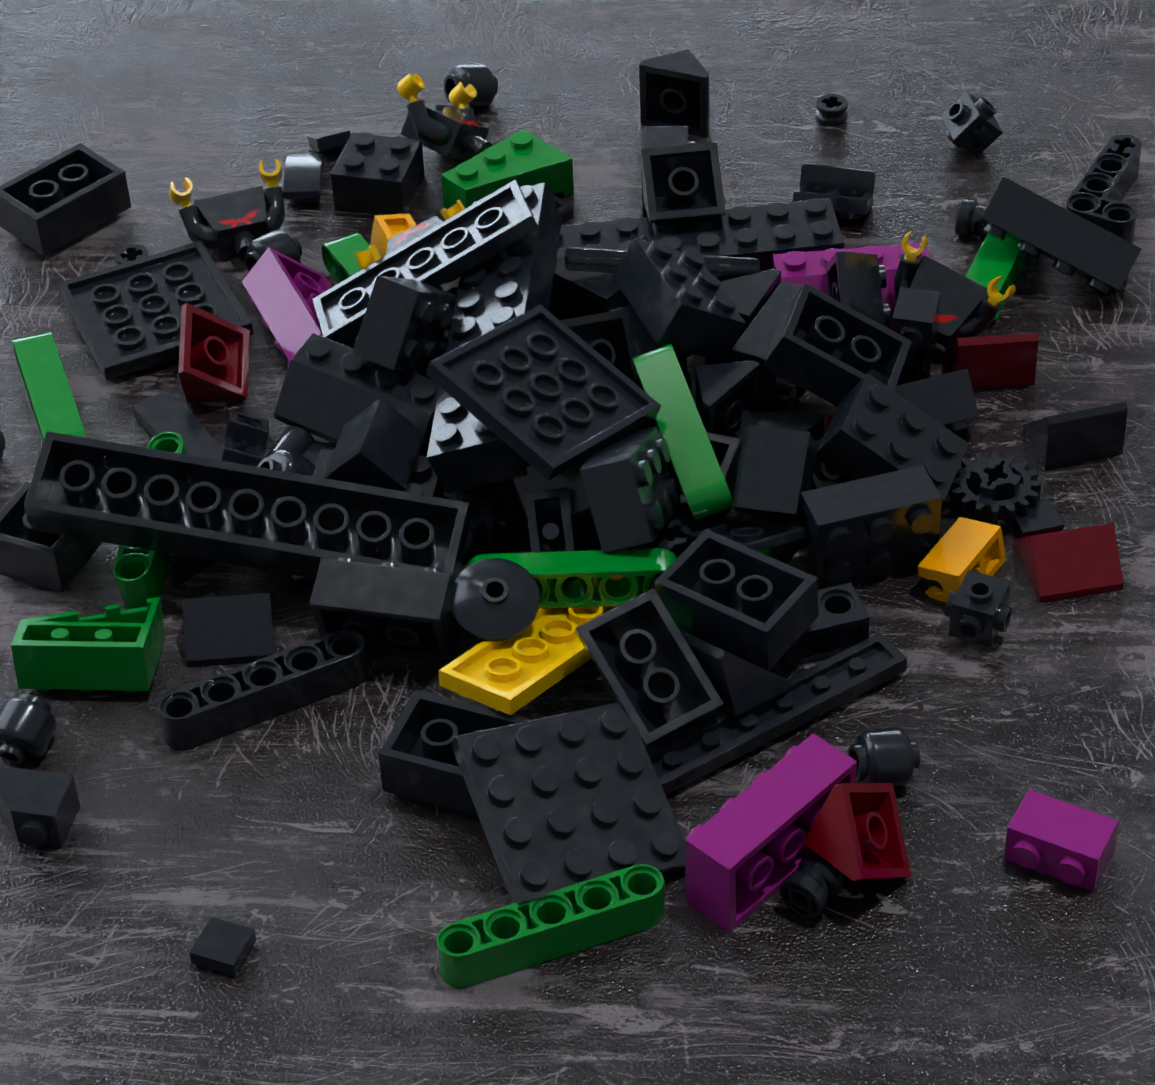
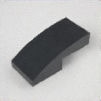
[283,152,324,199]
[220,409,269,467]

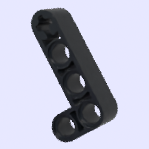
[1066,134,1142,244]

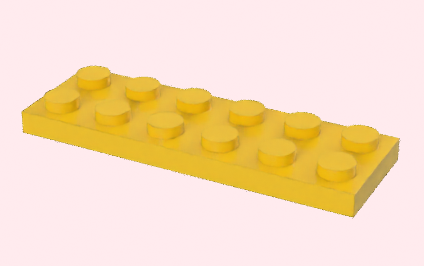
[439,575,625,715]

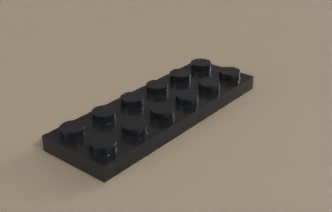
[312,180,539,344]

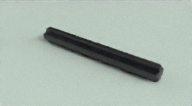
[564,247,760,280]

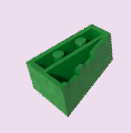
[441,129,574,209]
[11,597,166,692]

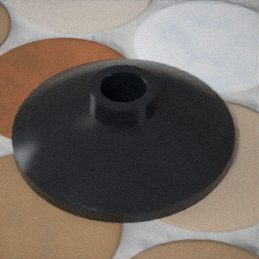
[450,558,540,642]

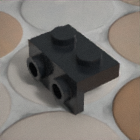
[793,163,876,219]

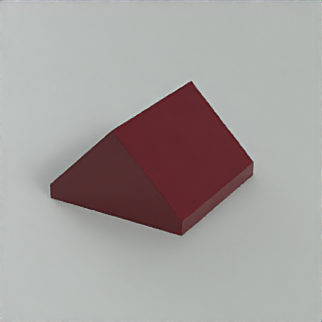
[178,303,250,403]
[946,333,1039,389]
[1014,523,1124,603]
[804,783,912,881]

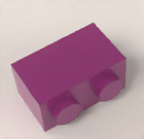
[1004,789,1119,892]

